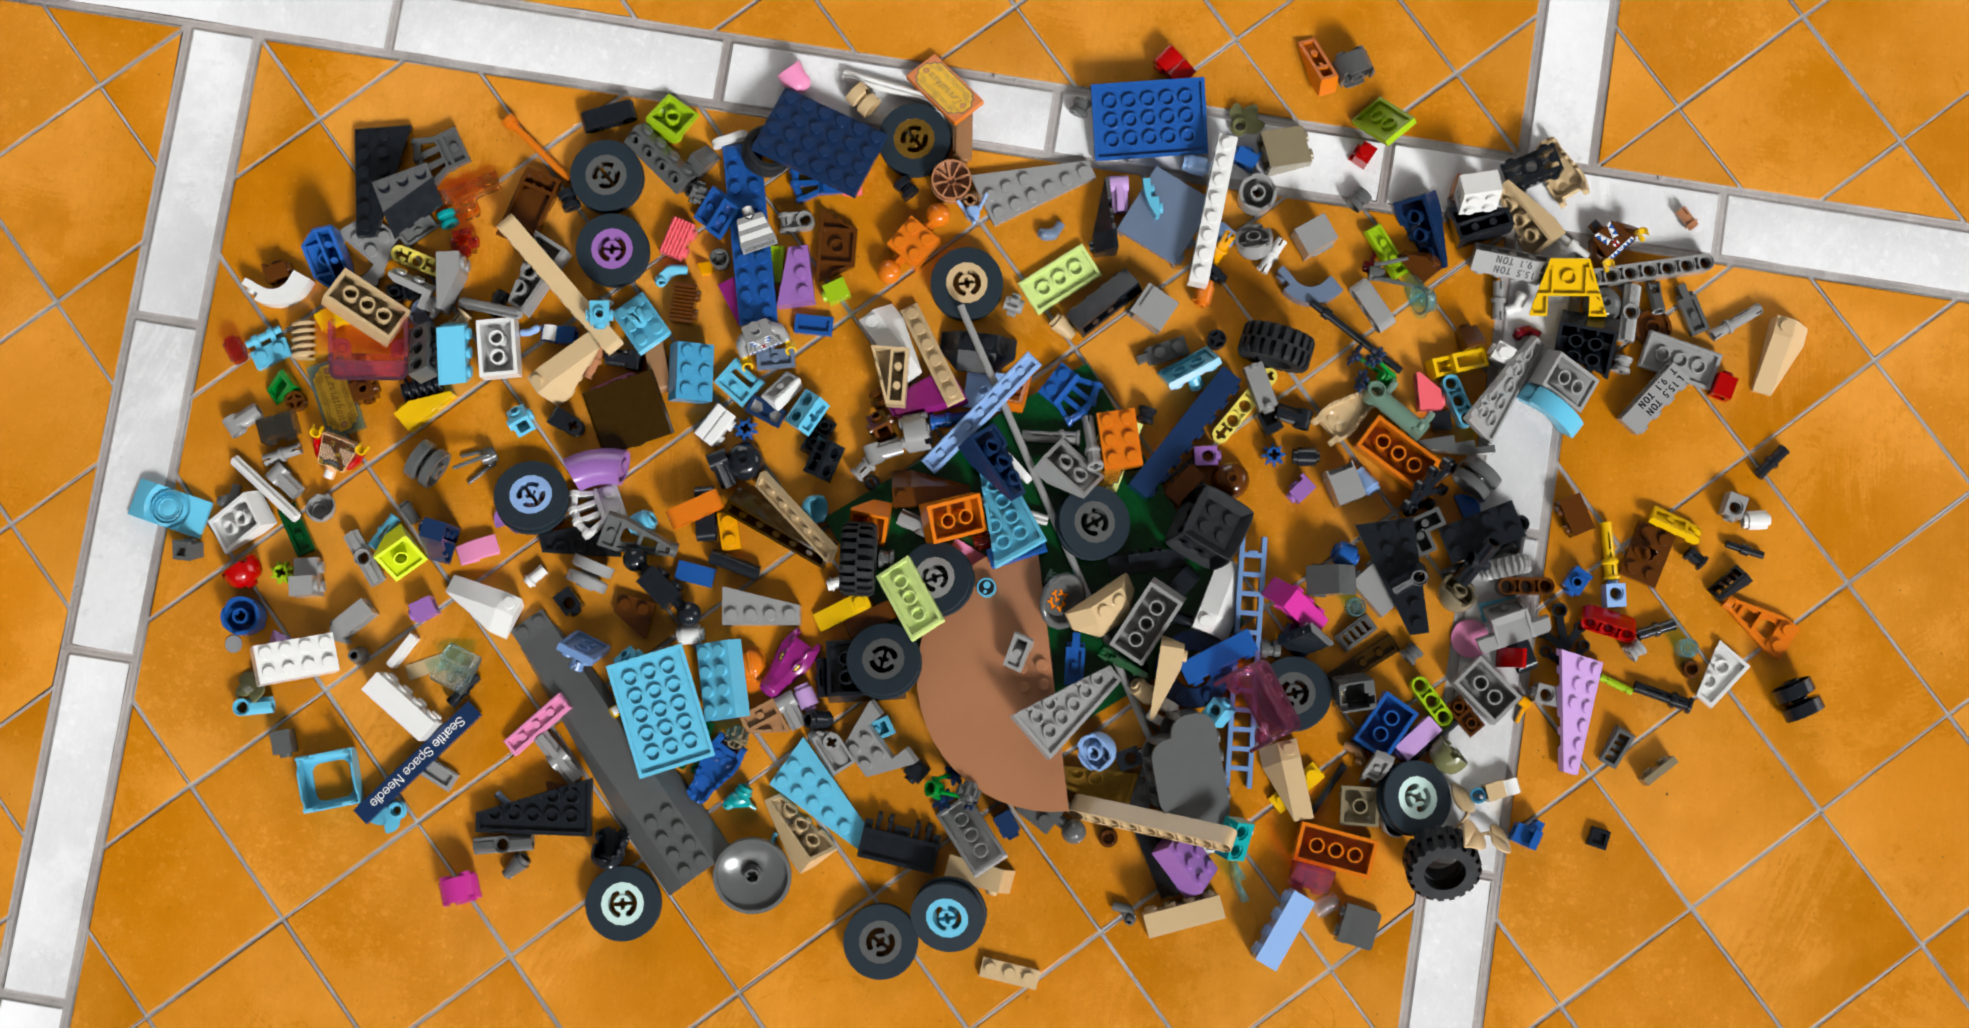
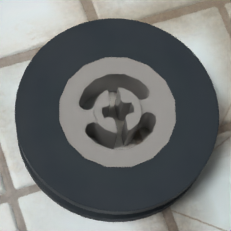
[908,542,975,617]

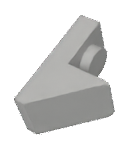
[1003,631,1034,673]

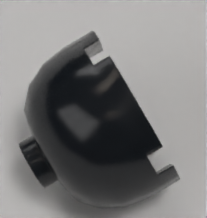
[727,443,765,481]

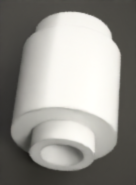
[1740,510,1771,530]
[676,624,705,645]

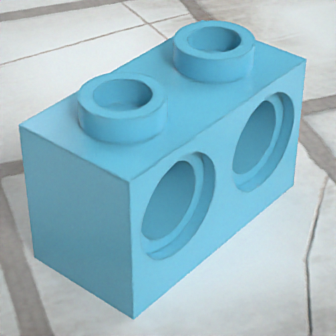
[784,389,830,437]

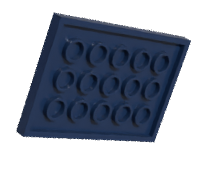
[752,87,888,198]

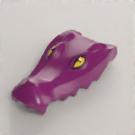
[760,627,823,698]

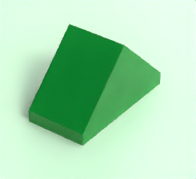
[266,369,302,405]

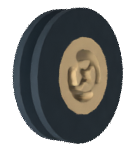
[931,247,1003,321]

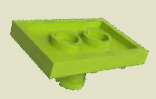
[1351,97,1417,146]

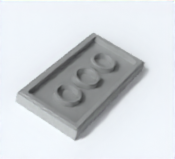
[1636,330,1723,391]
[936,800,1008,878]

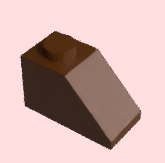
[1397,250,1443,285]
[1454,323,1487,352]

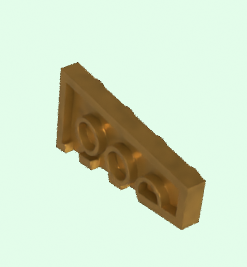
[1064,766,1139,804]

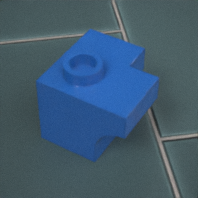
[1508,819,1545,851]

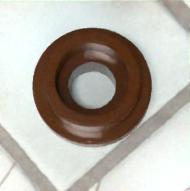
[1680,659,1700,679]
[1098,828,1118,848]

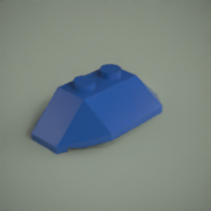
[301,224,355,288]

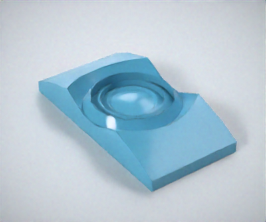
[128,478,214,539]

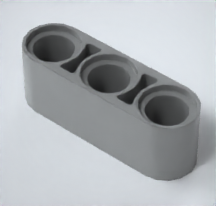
[1349,278,1396,333]

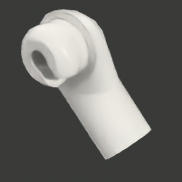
[1504,290,1527,315]

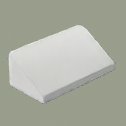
[761,371,803,411]

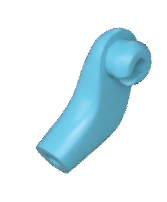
[655,264,688,287]

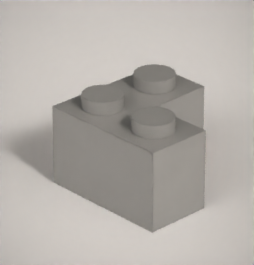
[288,557,326,598]

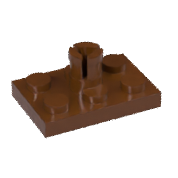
[1618,520,1676,589]

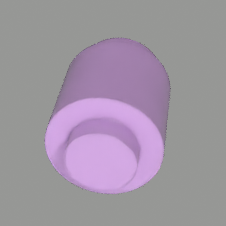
[794,682,819,712]

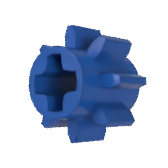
[734,418,759,442]
[1261,443,1286,468]

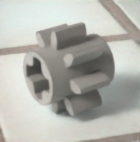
[1003,293,1025,317]

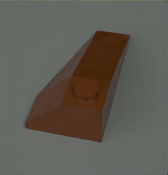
[892,470,970,509]

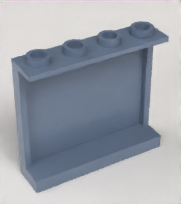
[1117,166,1205,269]

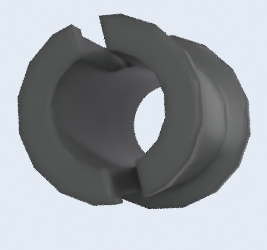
[399,500,422,525]

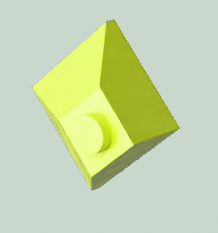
[373,524,428,582]

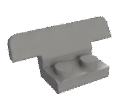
[1475,596,1551,653]

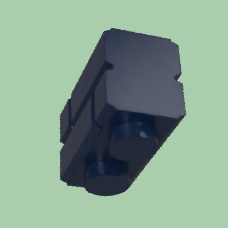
[993,809,1020,840]

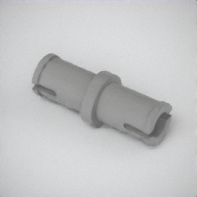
[1490,281,1506,320]
[262,442,303,466]

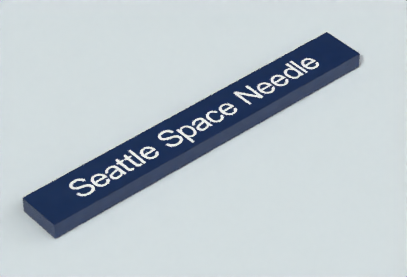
[353,701,483,824]

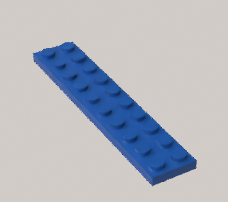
[722,143,778,328]

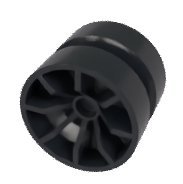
[1771,675,1825,723]

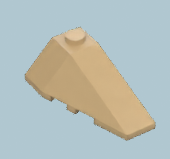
[1500,179,1566,255]
[527,332,600,406]
[1259,738,1314,822]

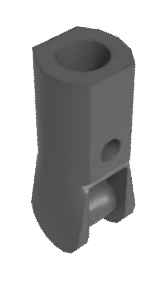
[1645,281,1666,315]

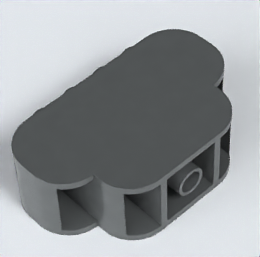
[1141,708,1231,825]

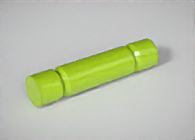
[1599,673,1634,695]

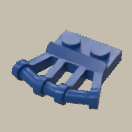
[789,168,843,204]
[1038,362,1103,427]

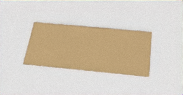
[405,653,446,680]

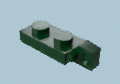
[1097,643,1149,679]

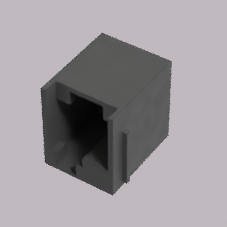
[1306,564,1356,598]
[1329,672,1377,713]

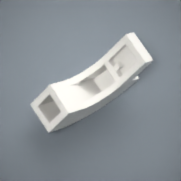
[242,270,316,308]

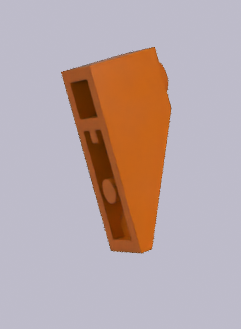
[1297,38,1339,97]

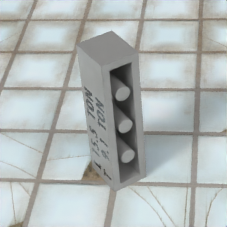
[1469,242,1550,285]
[1616,362,1690,435]

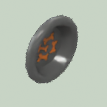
[1039,572,1086,630]

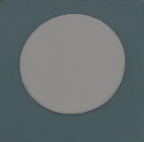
[225,635,242,653]

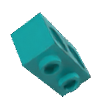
[1214,816,1255,861]

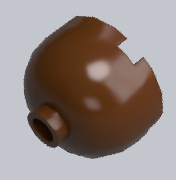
[1211,461,1250,499]

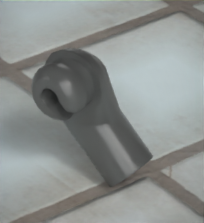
[1111,901,1136,926]

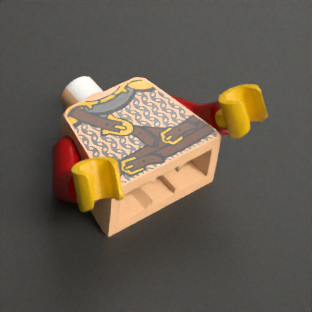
[310,424,370,480]

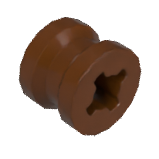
[285,391,308,412]

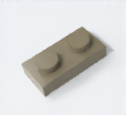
[1638,755,1678,786]

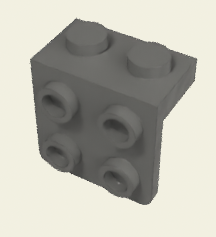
[1332,901,1381,950]

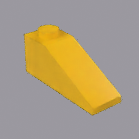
[394,391,457,433]
[813,596,873,632]

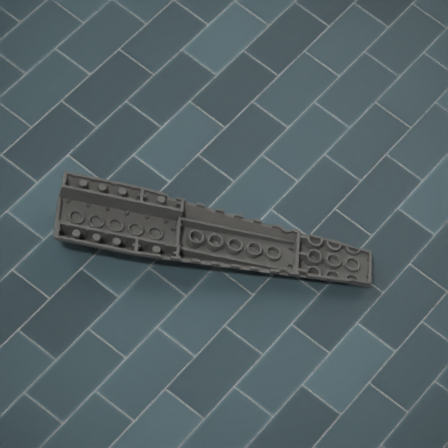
[511,609,729,896]

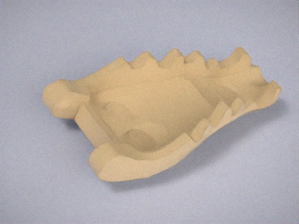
[1536,137,1590,209]
[1311,385,1377,447]

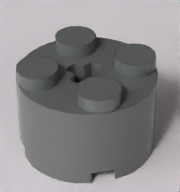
[1332,45,1375,88]

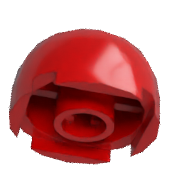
[221,553,263,589]

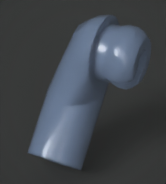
[1037,221,1065,241]

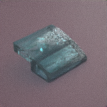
[429,643,482,695]
[1229,860,1250,903]

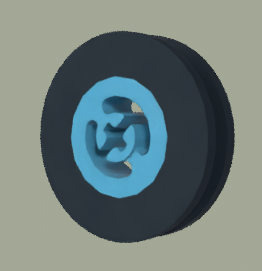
[910,876,987,952]

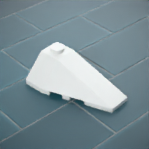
[1191,561,1237,641]

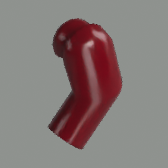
[1512,325,1542,341]

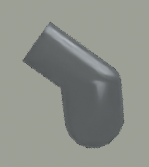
[217,483,242,508]

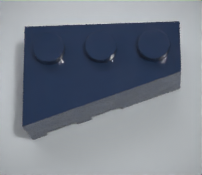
[418,517,461,565]

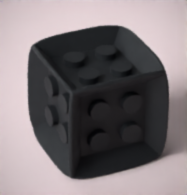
[1165,484,1254,570]

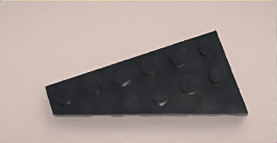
[355,125,413,239]
[475,777,593,837]

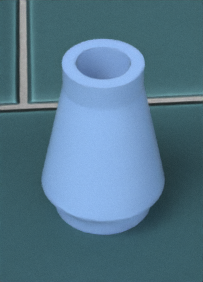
[1357,467,1380,496]

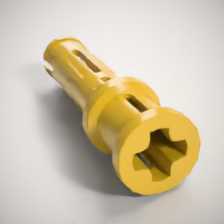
[1599,522,1621,581]

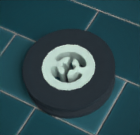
[1376,760,1451,836]
[585,865,662,942]

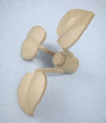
[1449,783,1512,854]

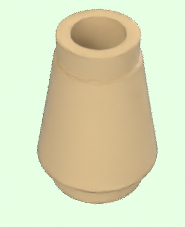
[1048,313,1077,341]

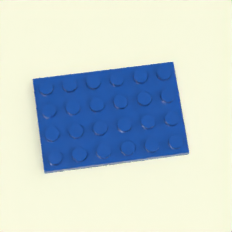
[1090,77,1208,161]

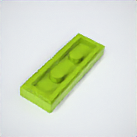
[1363,223,1409,280]

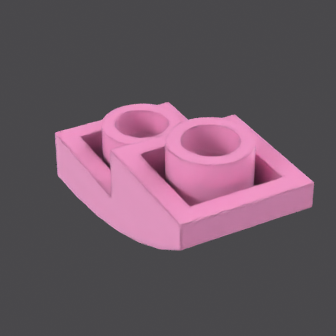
[456,534,500,566]

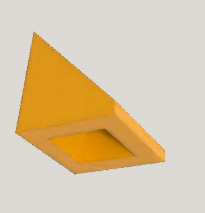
[697,262,714,277]

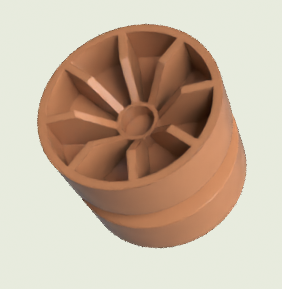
[931,159,972,204]

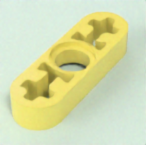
[391,245,436,277]

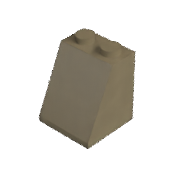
[1256,125,1314,177]

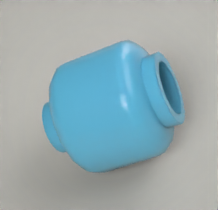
[628,509,658,537]

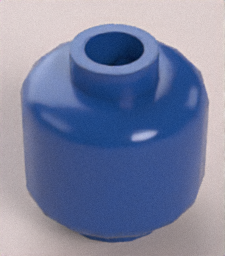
[1330,541,1360,565]

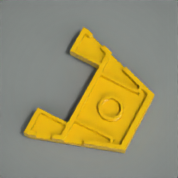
[1529,258,1607,317]

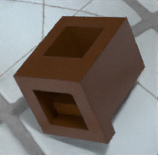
[261,260,295,286]

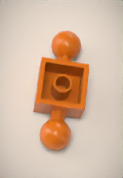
[877,203,951,284]

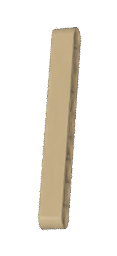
[496,214,624,356]
[1067,794,1237,852]

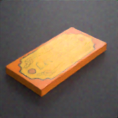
[906,54,984,126]

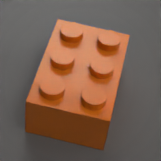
[1095,408,1143,473]
[919,492,987,544]

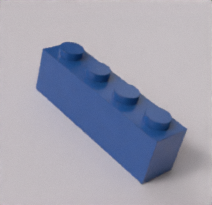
[1181,628,1258,687]

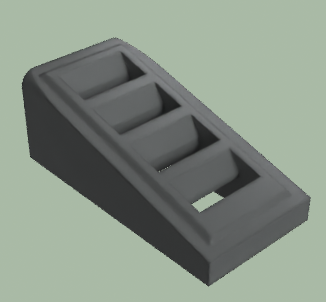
[1334,613,1378,652]
[1598,724,1636,769]

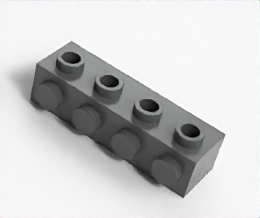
[624,123,698,194]

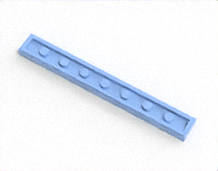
[921,351,1042,474]

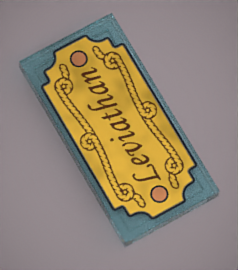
[306,356,367,436]

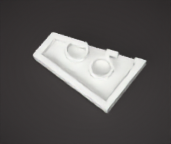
[1695,640,1750,709]

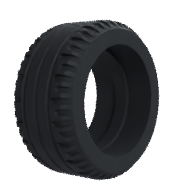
[741,125,787,178]

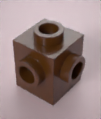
[348,376,381,405]
[865,409,896,443]

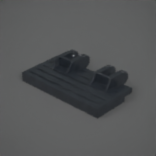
[857,811,942,874]

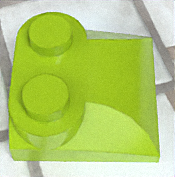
[646,94,699,143]

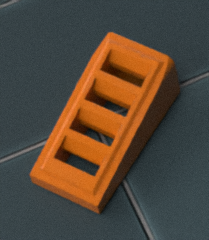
[1007,376,1032,413]

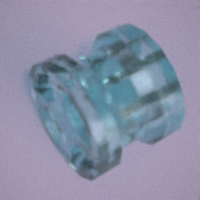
[1344,597,1366,617]

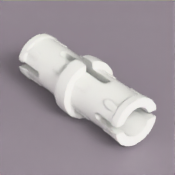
[1256,237,1287,275]

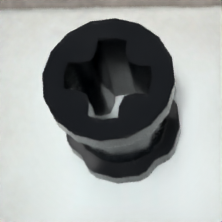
[1682,545,1709,570]

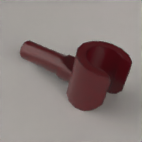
[1362,250,1376,273]

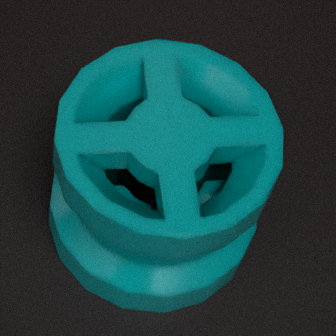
[436,208,460,230]

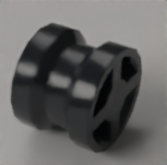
[1206,329,1227,351]
[1136,405,1157,425]

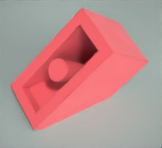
[1413,372,1445,413]

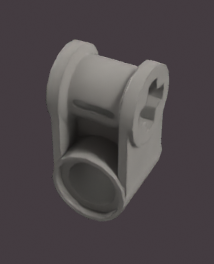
[778,211,815,235]

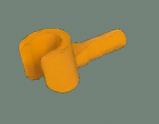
[1514,696,1531,723]

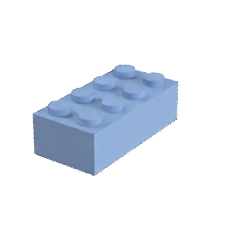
[1250,887,1316,971]

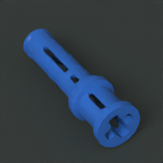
[930,411,969,430]

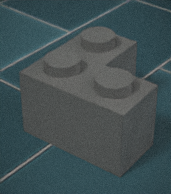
[1414,507,1447,558]

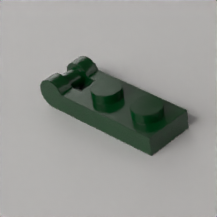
[277,501,318,558]

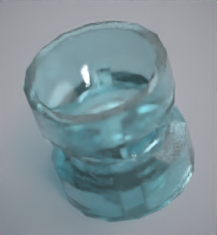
[1673,638,1699,658]

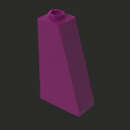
[888,375,968,419]

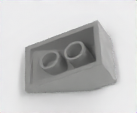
[436,251,471,316]
[1529,349,1600,413]
[1032,438,1105,499]

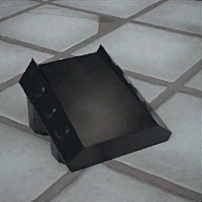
[1278,622,1334,657]

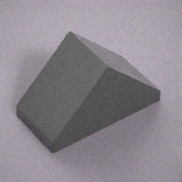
[686,145,721,183]

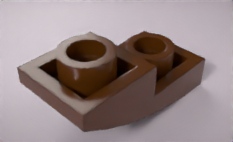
[1164,463,1205,506]
[1446,694,1485,738]

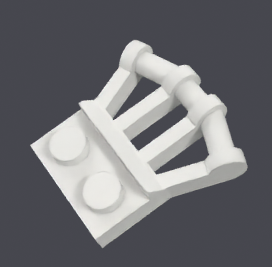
[568,485,628,540]

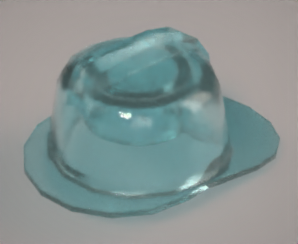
[1405,274,1438,319]

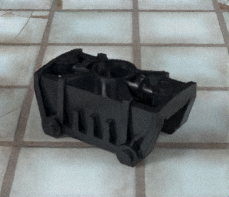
[1500,142,1564,193]

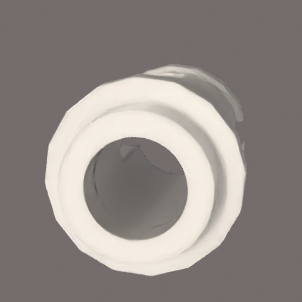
[523,564,548,588]
[826,576,840,592]

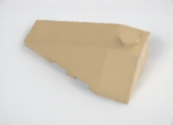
[1751,315,1808,396]
[1149,636,1188,721]
[764,793,838,874]

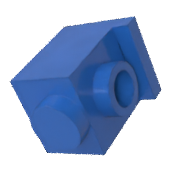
[1233,145,1262,174]
[1559,566,1593,597]

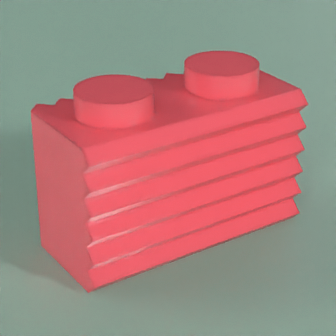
[659,216,698,262]

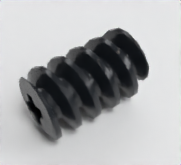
[400,376,444,402]

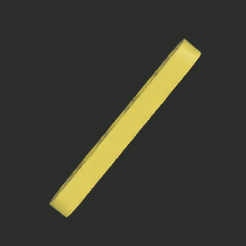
[1211,368,1278,444]

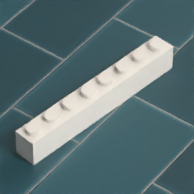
[1187,133,1238,289]

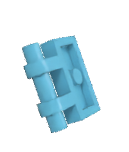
[244,325,294,371]

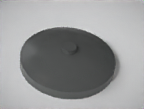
[713,837,792,914]

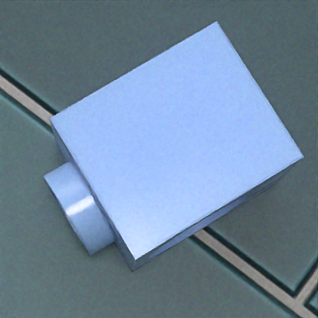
[1601,580,1627,608]

